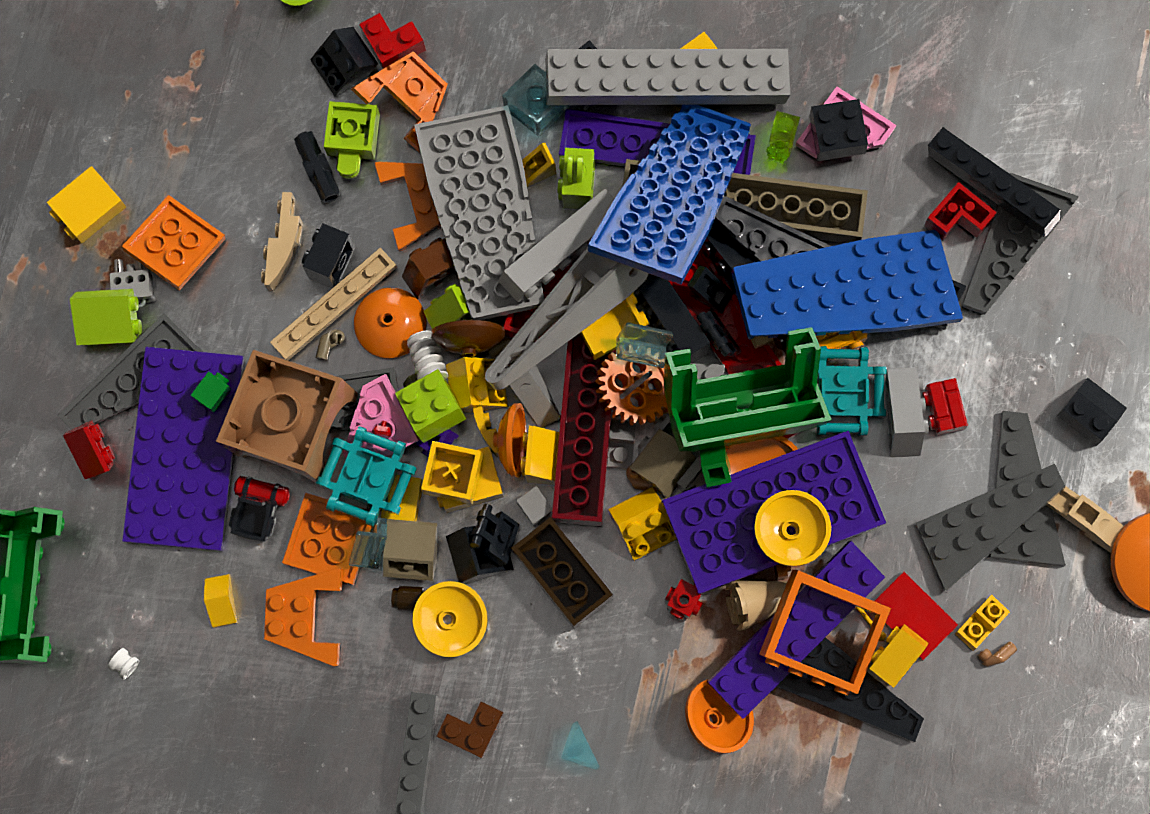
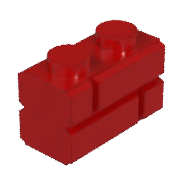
[922,378,968,436]

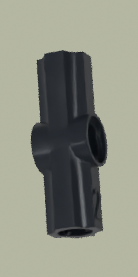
[294,131,341,204]

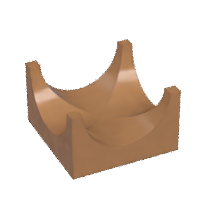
[216,350,358,482]

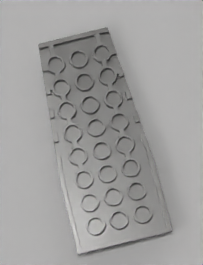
[414,105,545,320]

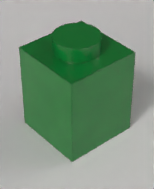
[191,371,232,412]
[700,445,732,487]

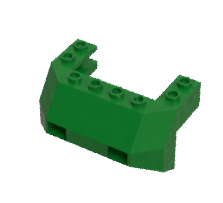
[664,327,832,451]
[0,507,65,664]

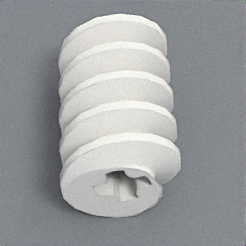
[407,331,449,380]

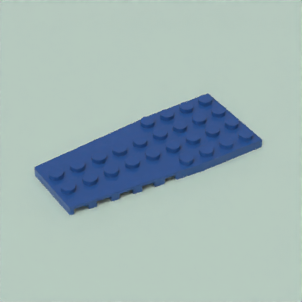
[588,105,751,285]
[731,230,963,339]

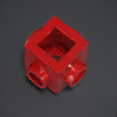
[665,579,703,620]

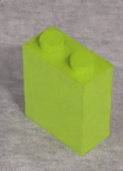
[70,289,142,345]

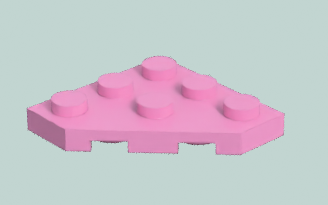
[796,86,897,158]
[342,374,420,458]

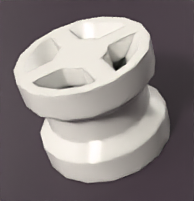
[108,648,140,680]

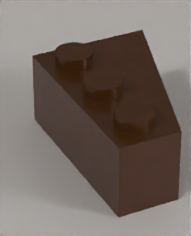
[402,237,457,299]

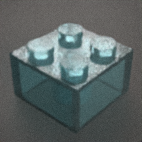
[502,64,571,137]

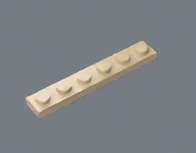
[270,248,397,361]

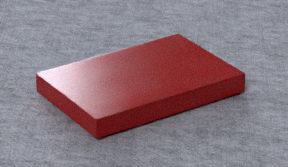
[875,572,958,661]

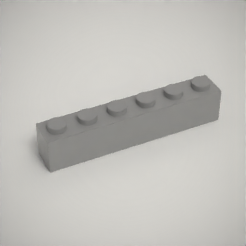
[498,189,615,302]

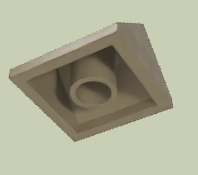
[629,429,697,498]

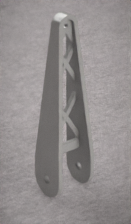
[485,248,649,390]

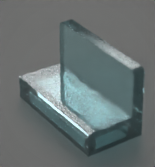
[616,323,673,368]
[349,517,387,569]

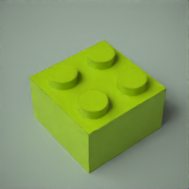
[395,369,466,443]

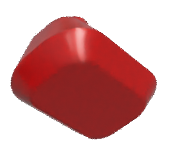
[372,421,392,438]

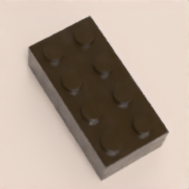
[511,517,614,629]

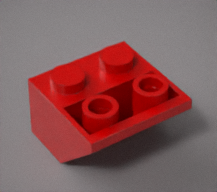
[63,420,115,479]

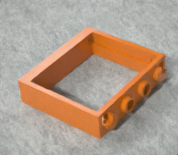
[759,569,891,696]

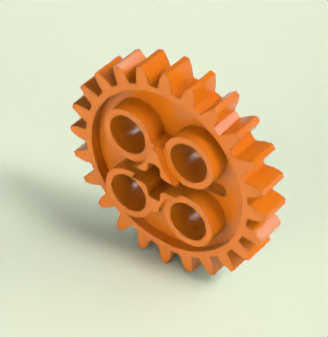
[595,345,668,426]

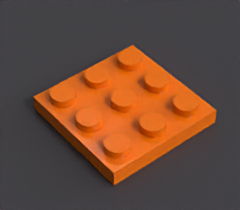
[122,195,226,291]
[282,493,373,586]

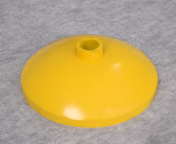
[754,490,831,566]
[412,581,487,657]

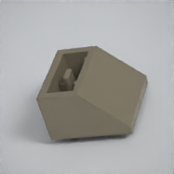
[383,519,437,581]

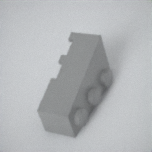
[885,367,929,457]

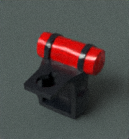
[229,476,290,542]

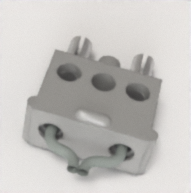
[110,259,156,308]

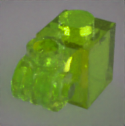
[766,111,800,164]

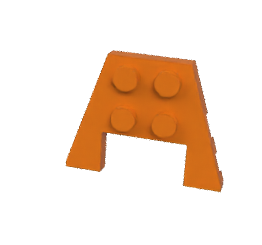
[351,51,448,153]
[375,162,441,252]
[264,568,343,666]

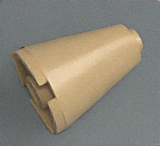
[726,581,787,631]

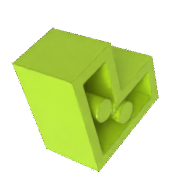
[424,284,472,329]

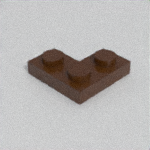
[436,702,504,758]

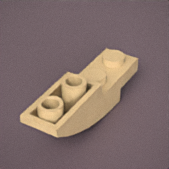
[261,192,303,291]
[1047,486,1124,553]

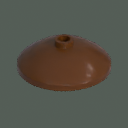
[431,320,505,357]

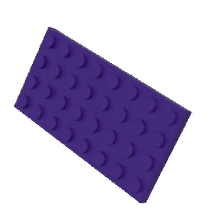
[122,347,244,551]
[662,431,886,595]

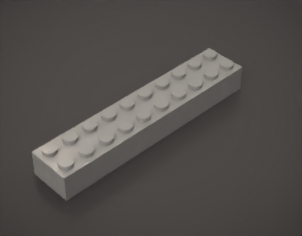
[545,49,790,105]

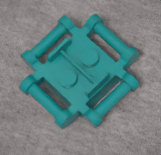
[817,346,887,436]
[315,426,417,526]

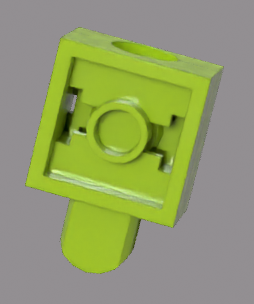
[324,101,380,179]
[557,148,595,209]

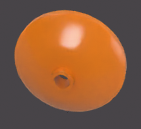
[354,287,427,359]
[493,403,526,478]
[685,679,754,754]

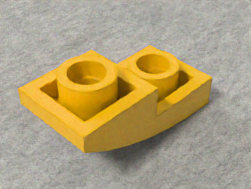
[473,406,499,457]
[955,595,1010,651]

